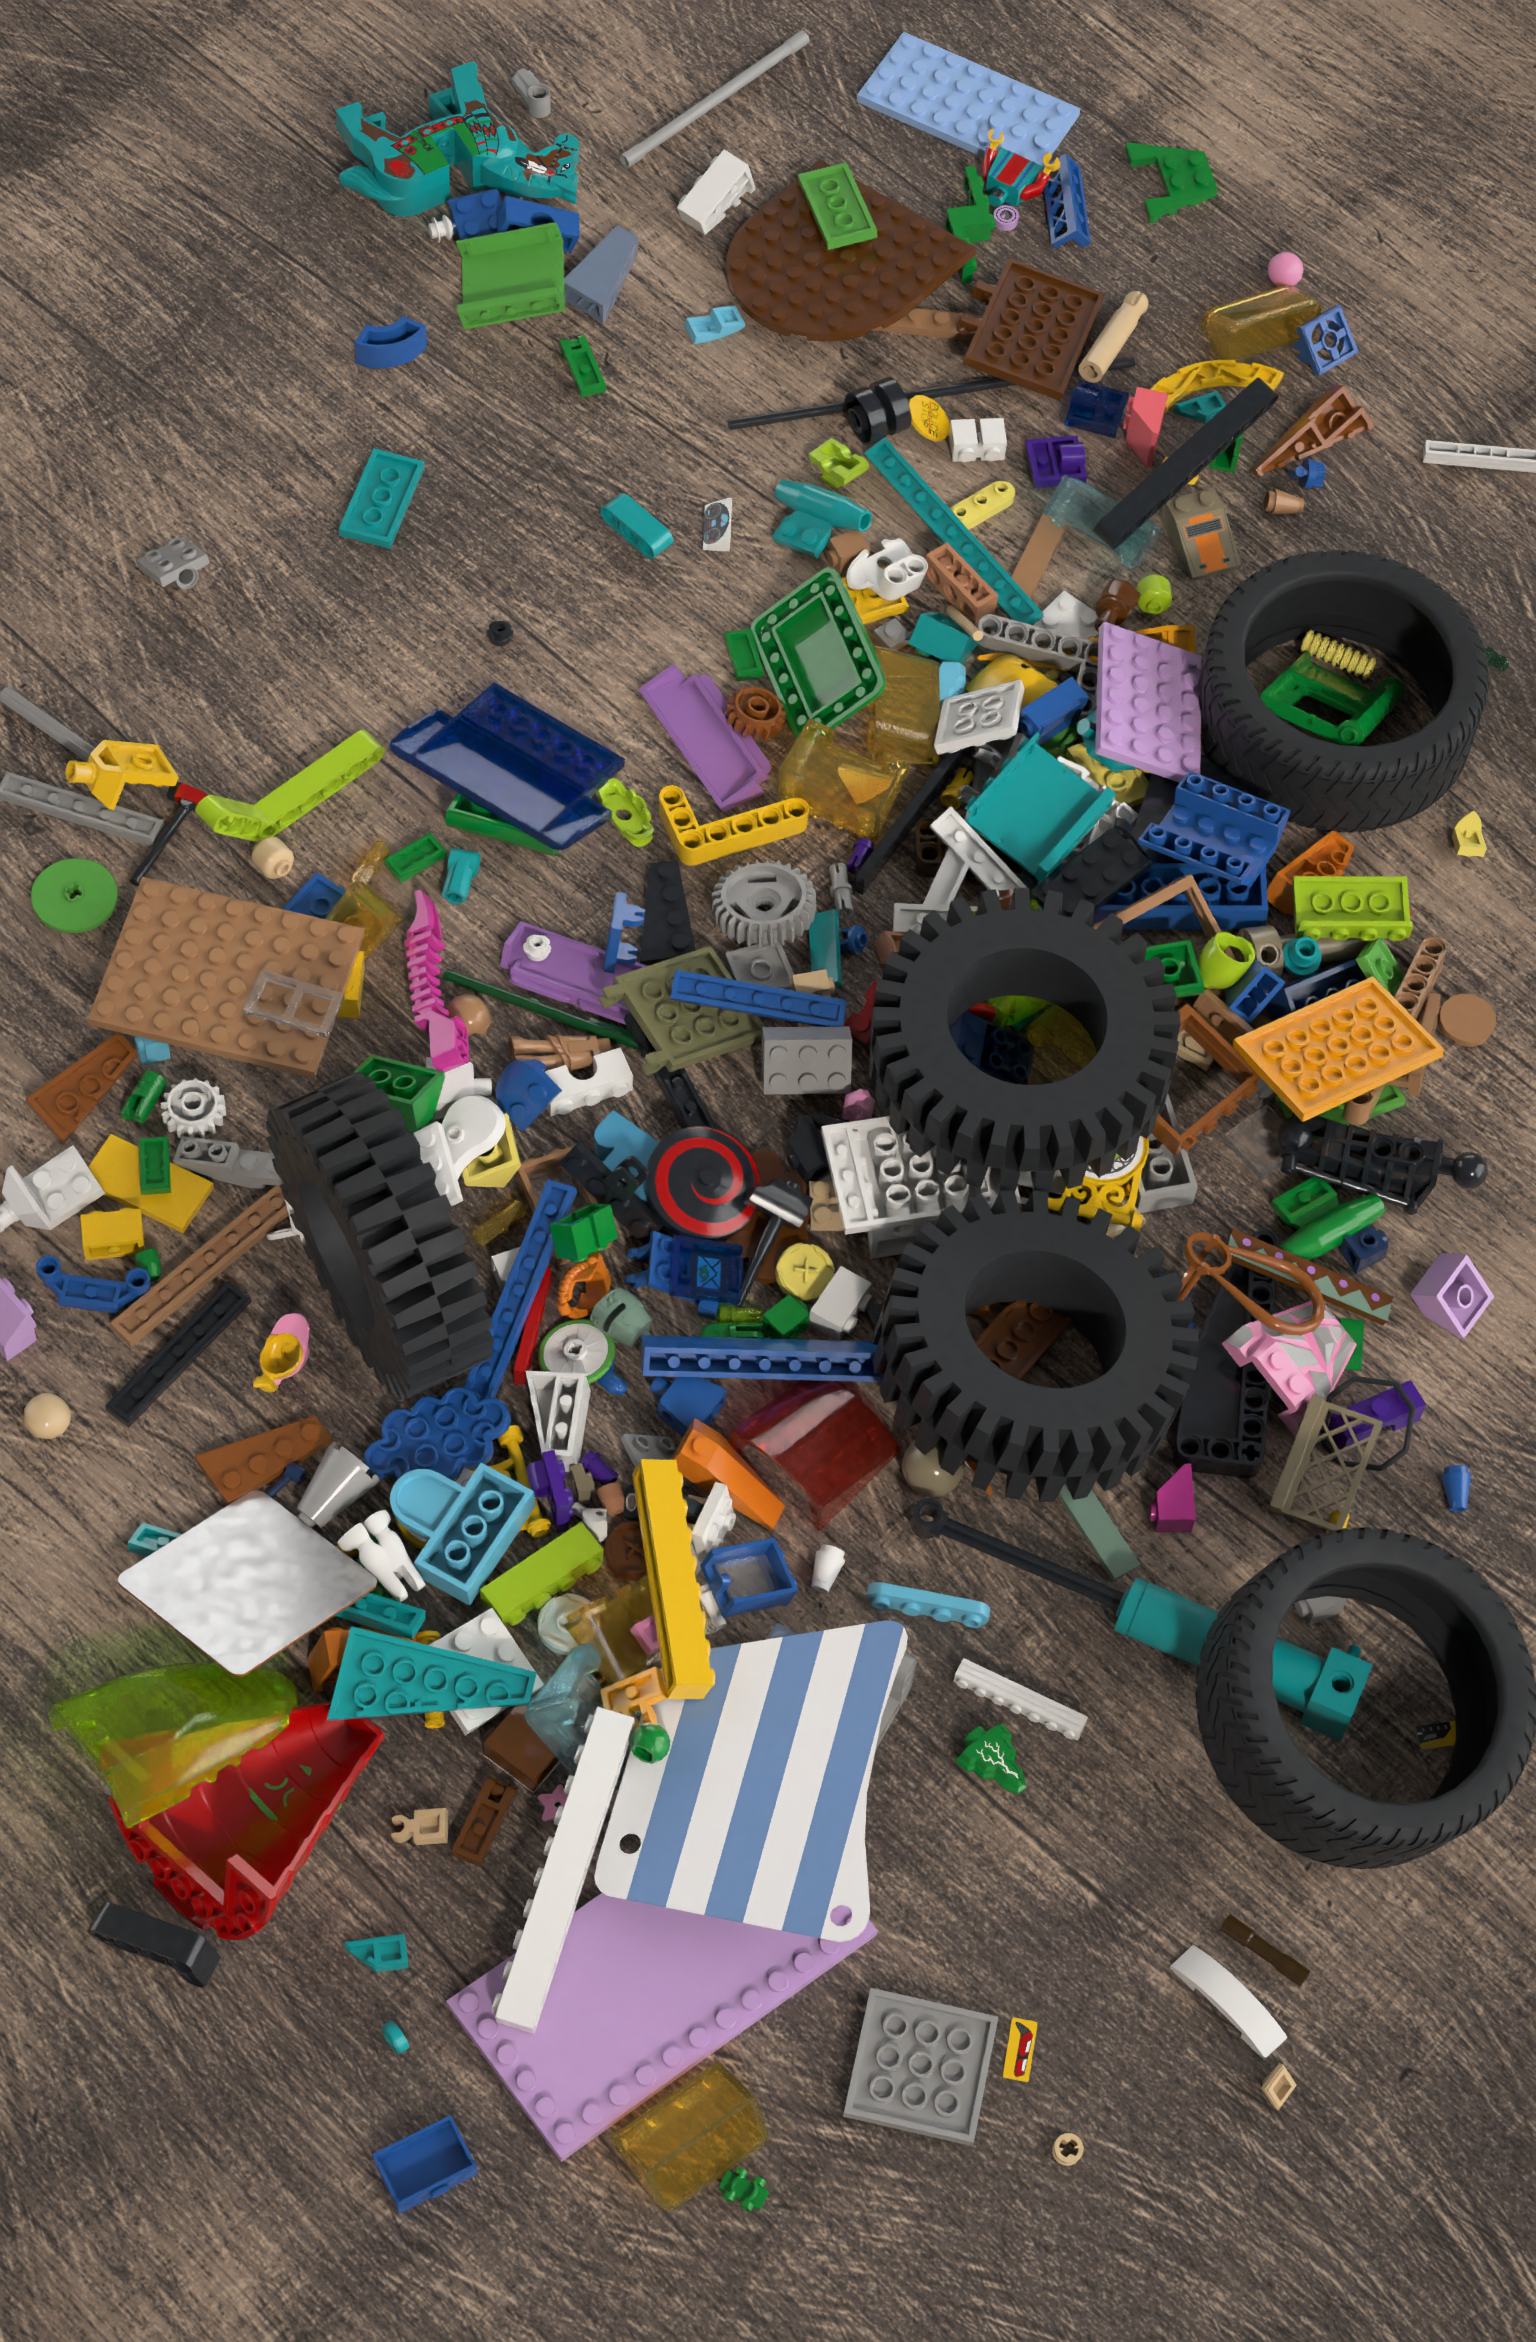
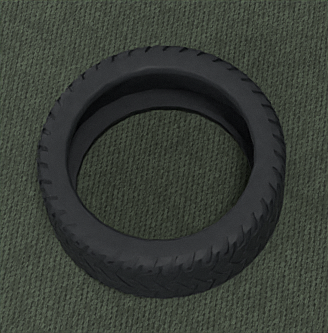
[1198,549,1489,833]
[1196,1527,1536,1869]

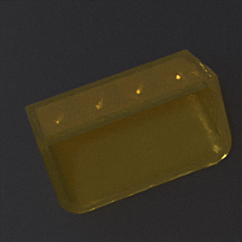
[1201,285,1322,361]
[611,2061,768,2211]

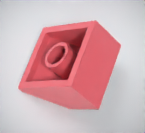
[1123,387,1168,467]

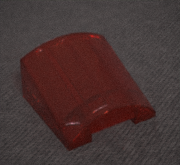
[729,1380,901,1531]

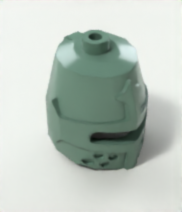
[590,1287,653,1348]

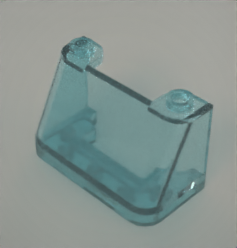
[525,1642,641,1791]

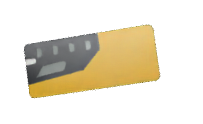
[1416,1721,1456,1749]

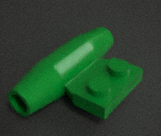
[1271,1177,1385,1261]

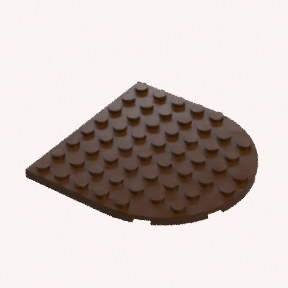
[727,159,976,342]

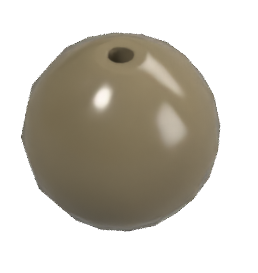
[902,1441,965,1497]

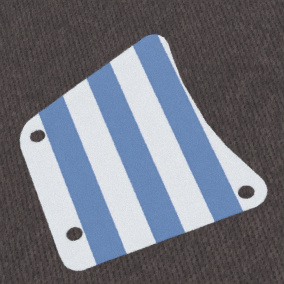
[594,1620,908,1942]

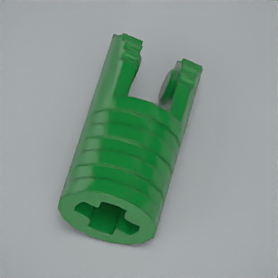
[121,1070,167,1124]

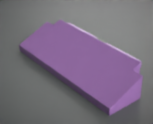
[638,663,771,813]
[500,921,647,1025]

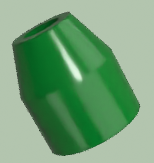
[134,1249,162,1281]

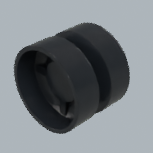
[844,377,912,446]

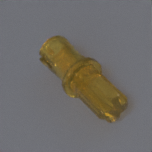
[349,840,391,890]
[472,1199,527,1246]

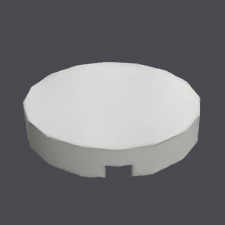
[537,1593,600,1655]

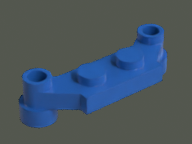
[36,1255,151,1314]

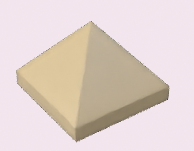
[1261,2063,1296,2110]

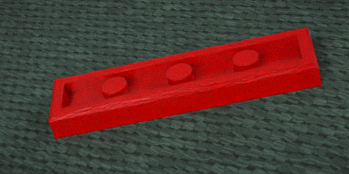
[514,1266,552,1385]

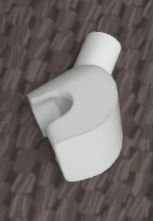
[572,1502,607,1542]

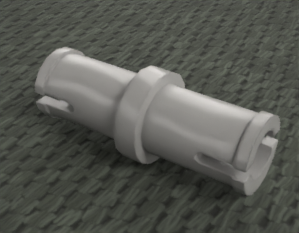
[829,863,854,919]

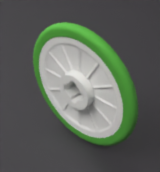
[537,1319,615,1384]

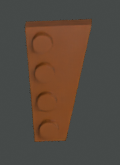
[26,1032,137,1145]
[194,1415,332,1506]

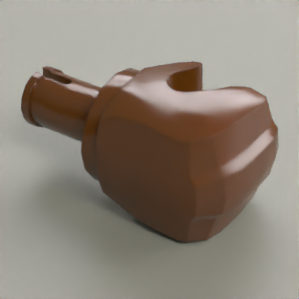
[1094,579,1141,633]

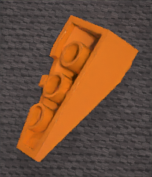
[1267,831,1355,914]
[671,1417,785,1531]

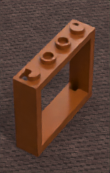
[1151,1004,1260,1156]

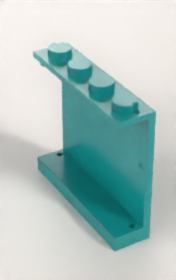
[964,732,1117,882]

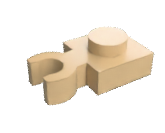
[391,1808,448,1845]

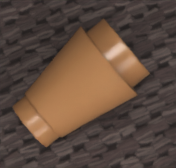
[1263,488,1304,515]

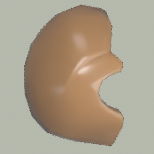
[445,994,491,1037]

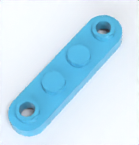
[866,1582,990,1628]

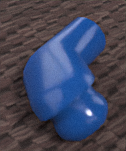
[598,1357,628,1396]

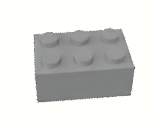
[762,1026,852,1095]

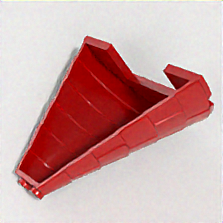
[100,1701,384,1940]

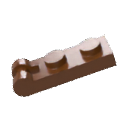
[451,1776,518,1868]

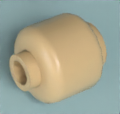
[251,837,294,879]

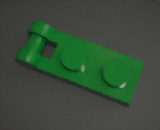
[558,334,606,398]

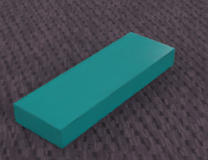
[809,909,842,988]

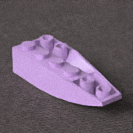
[0,1277,37,1361]

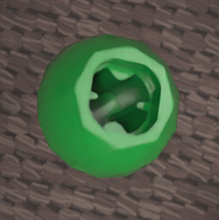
[630,1723,670,1764]

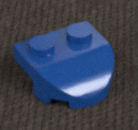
[496,1058,563,1132]

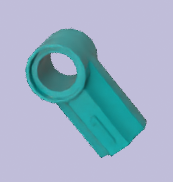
[442,848,481,905]

